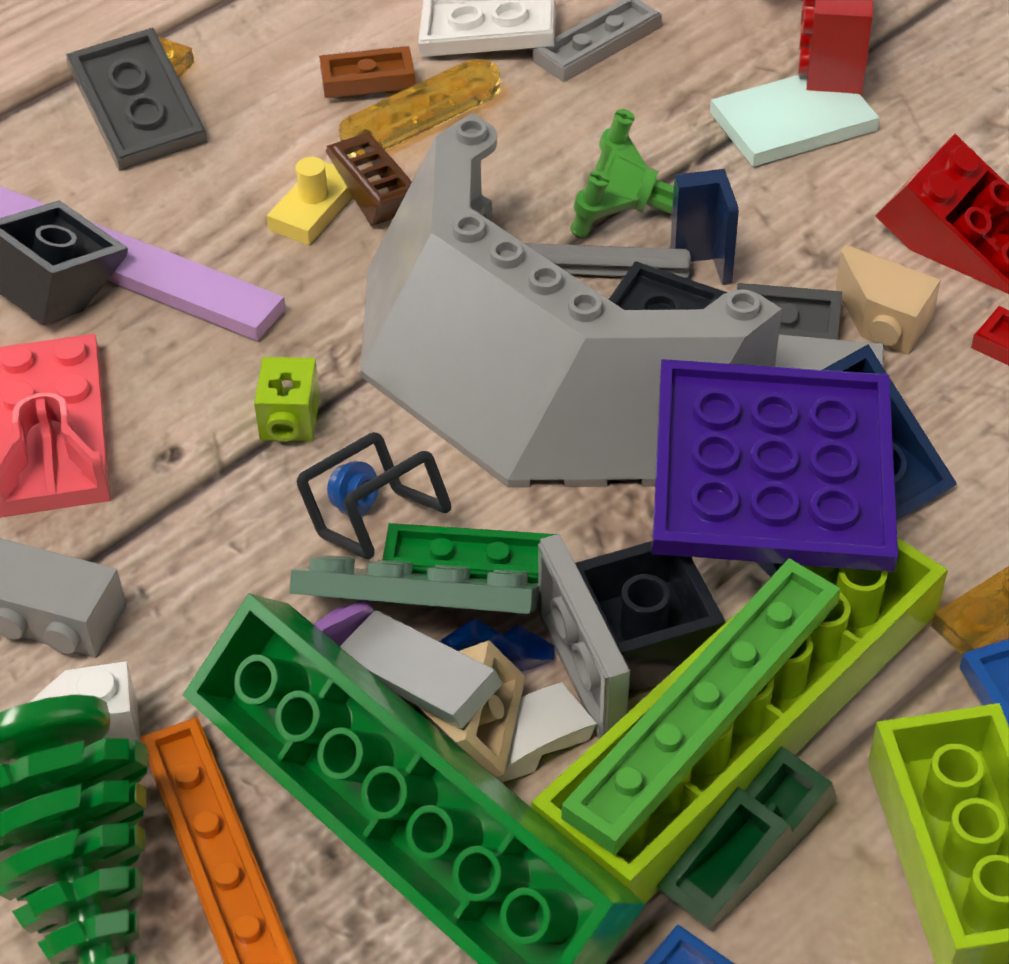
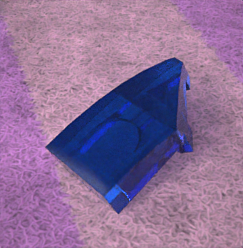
[439,618,555,672]

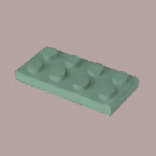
[289,555,538,614]

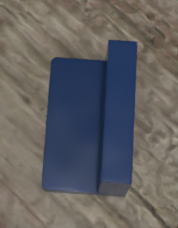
[670,169,739,284]

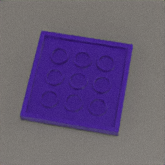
[652,359,898,572]

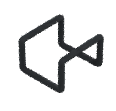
[297,432,452,559]

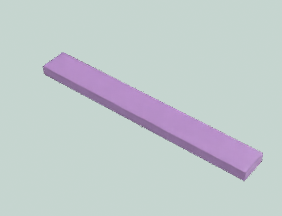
[0,186,286,341]

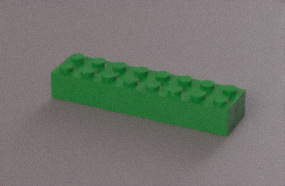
[182,593,646,964]

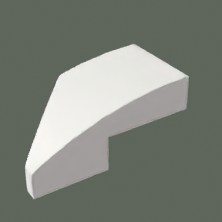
[496,682,597,782]

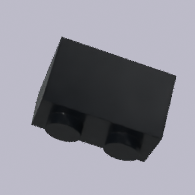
[0,200,128,325]

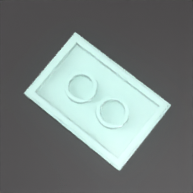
[710,75,880,167]

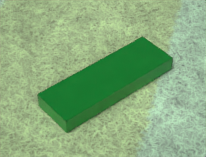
[382,523,556,583]

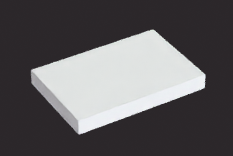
[418,0,556,57]

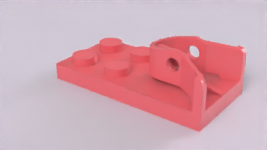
[0,334,111,518]

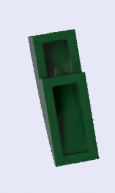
[657,746,837,930]

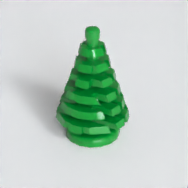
[0,694,149,964]

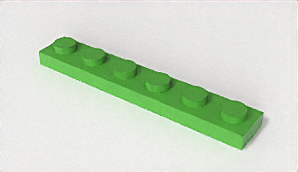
[561,559,841,855]

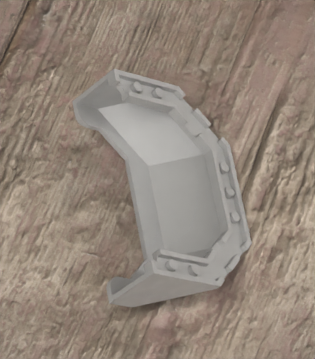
[360,113,782,488]

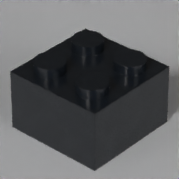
[575,541,726,693]

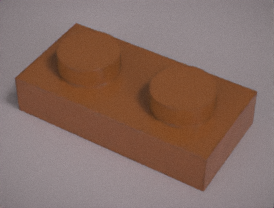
[319,46,416,98]

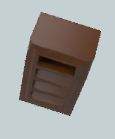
[326,132,412,226]

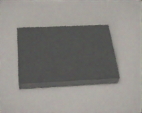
[66,27,207,171]

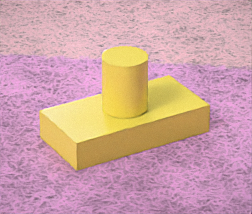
[267,157,353,246]

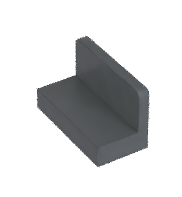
[737,283,842,340]

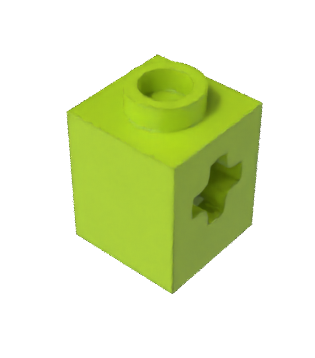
[254,357,320,442]

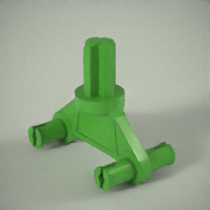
[570,109,674,237]

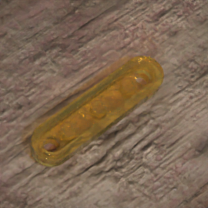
[339,59,500,157]

